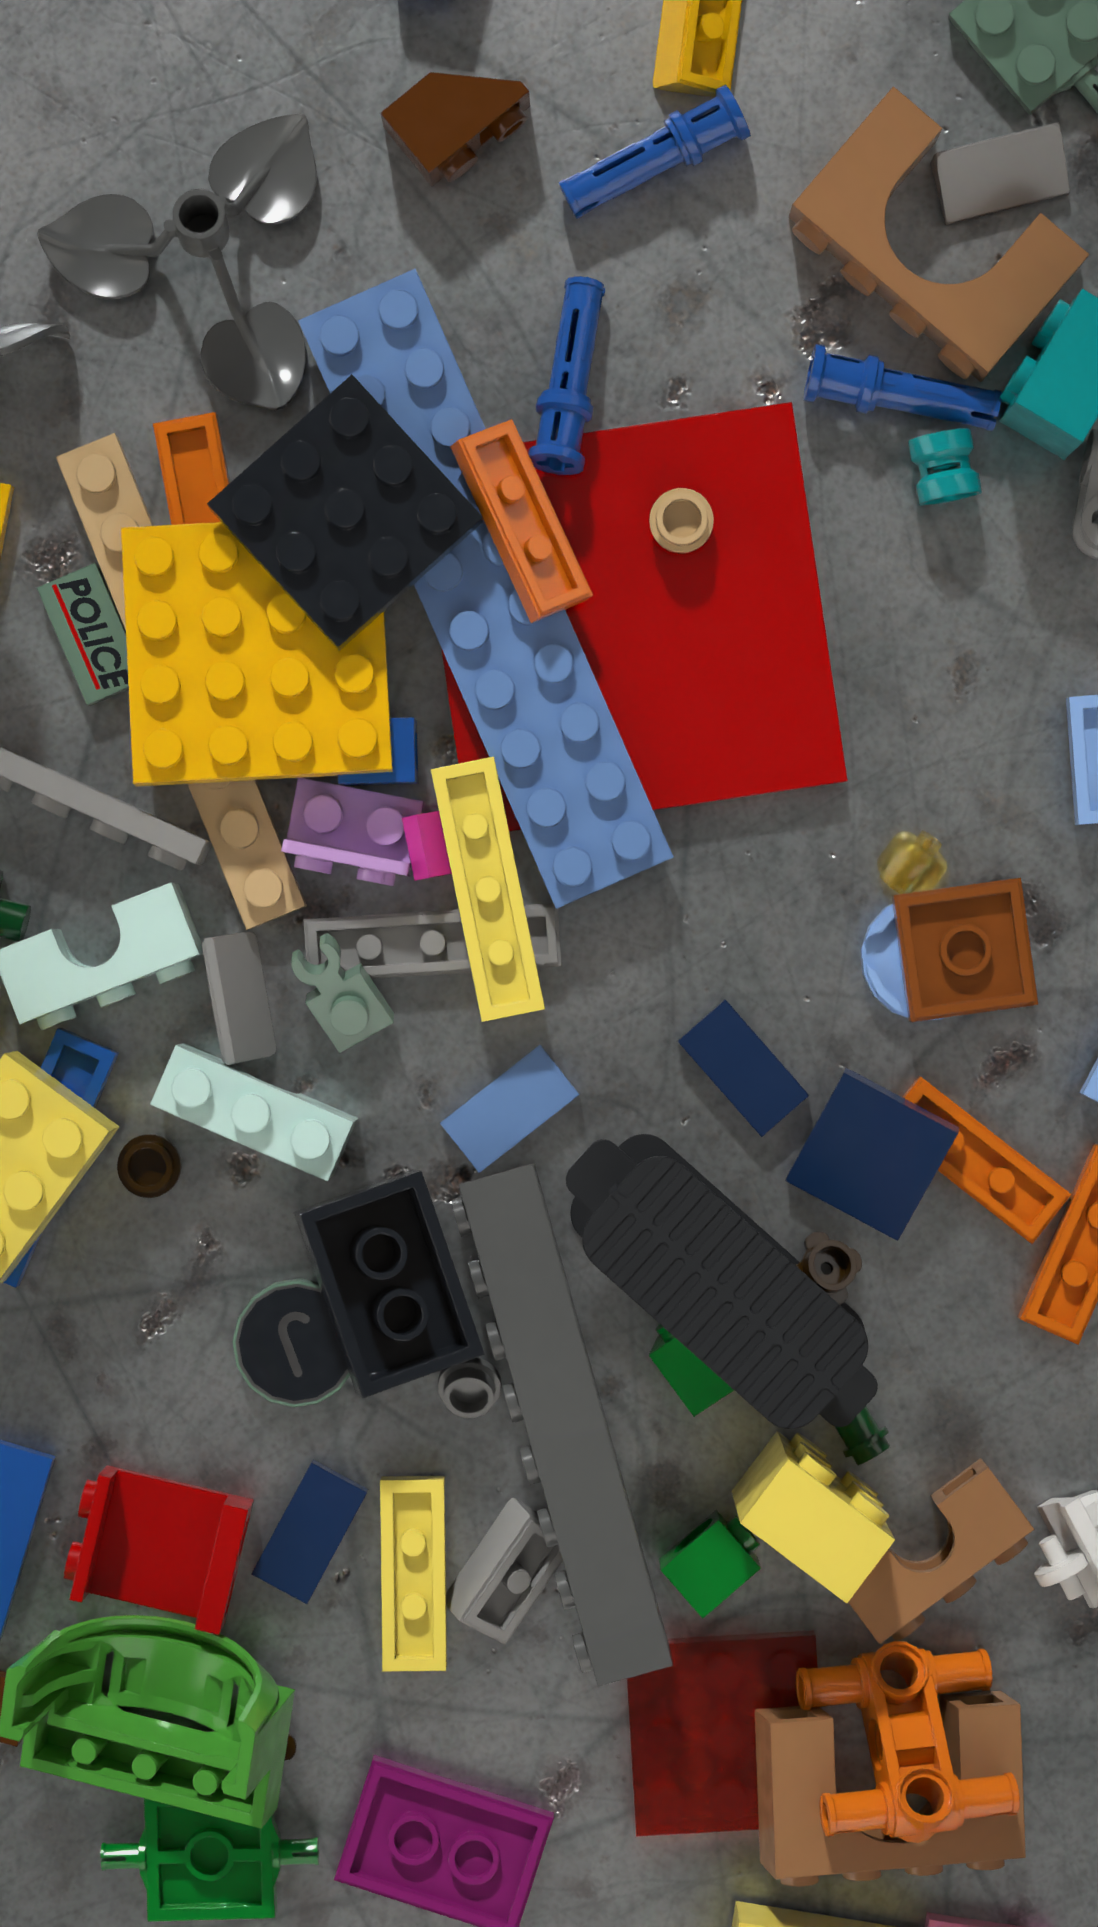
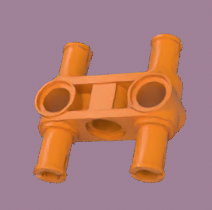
[796,1641,1020,1843]

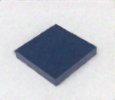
[785,1068,959,1241]

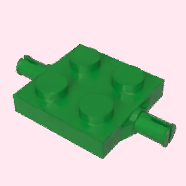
[101,1798,320,1922]

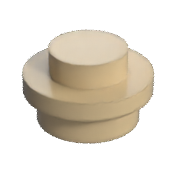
[649,488,714,553]

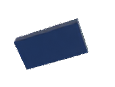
[677,999,809,1137]
[251,1459,369,1604]

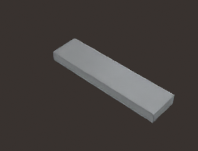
[304,903,562,979]

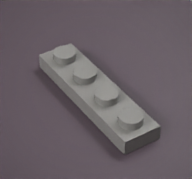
[0,746,212,871]

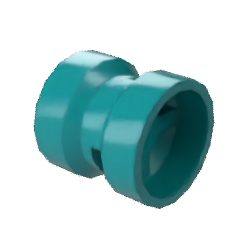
[908,428,982,506]

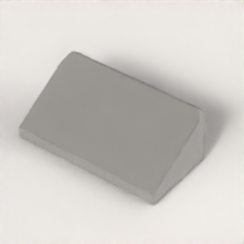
[930,123,1070,225]
[201,932,277,1065]
[446,1498,563,1645]

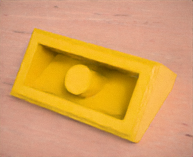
[653,0,742,97]

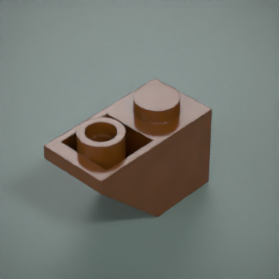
[380,72,530,187]

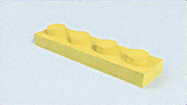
[431,757,545,1022]

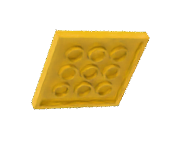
[121,522,393,787]

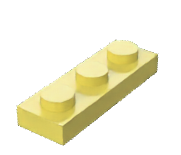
[380,1476,447,1672]

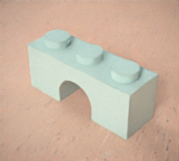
[0,882,203,1031]
[150,1043,358,1181]

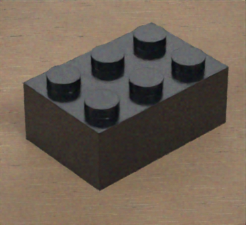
[293,1170,485,1398]

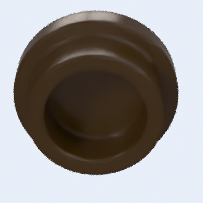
[117,1134,182,1198]

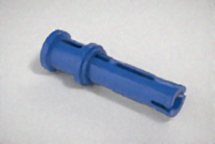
[558,84,751,219]
[528,276,605,475]
[803,344,1002,432]

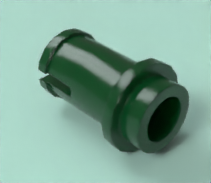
[835,1406,890,1466]

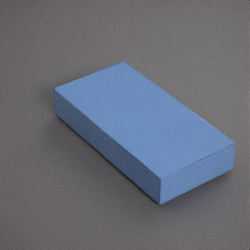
[440,1044,579,1173]

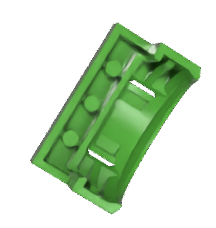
[0,1615,295,1829]

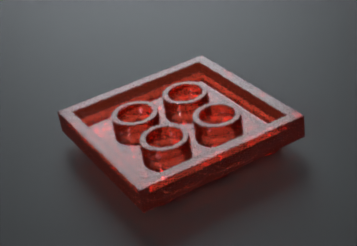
[627,1630,818,1837]

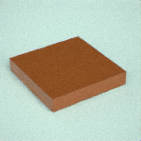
[892,878,1038,1022]

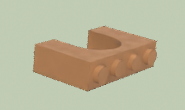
[788,86,1090,382]
[755,1690,1026,1887]

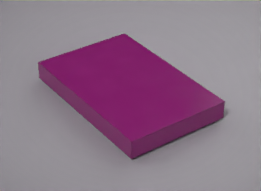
[334,1755,554,1927]

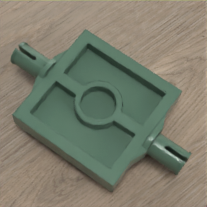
[948,0,1098,115]

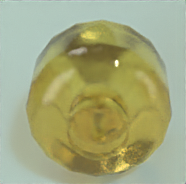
[877,831,947,894]

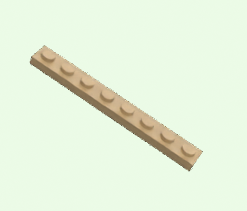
[56,433,307,930]

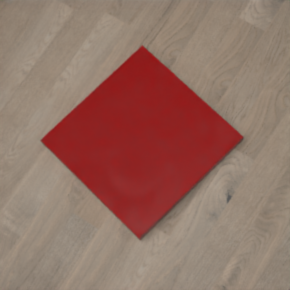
[441,402,848,832]

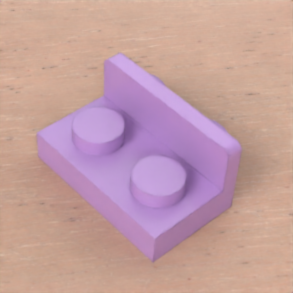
[281,778,424,886]

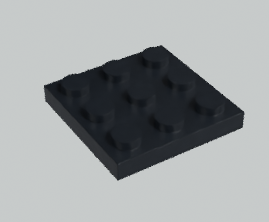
[207,374,483,651]

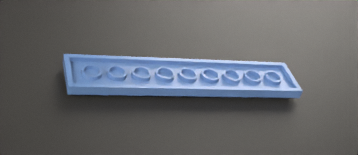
[298,268,674,909]

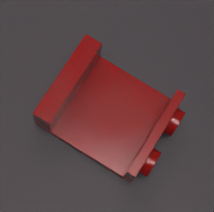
[64,1465,254,1635]

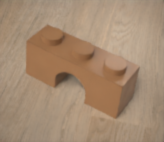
[848,1458,1035,1644]

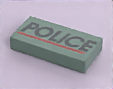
[37,563,129,706]

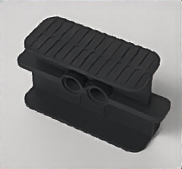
[566,1134,878,1429]

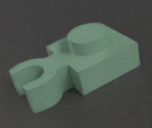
[291,933,394,1053]

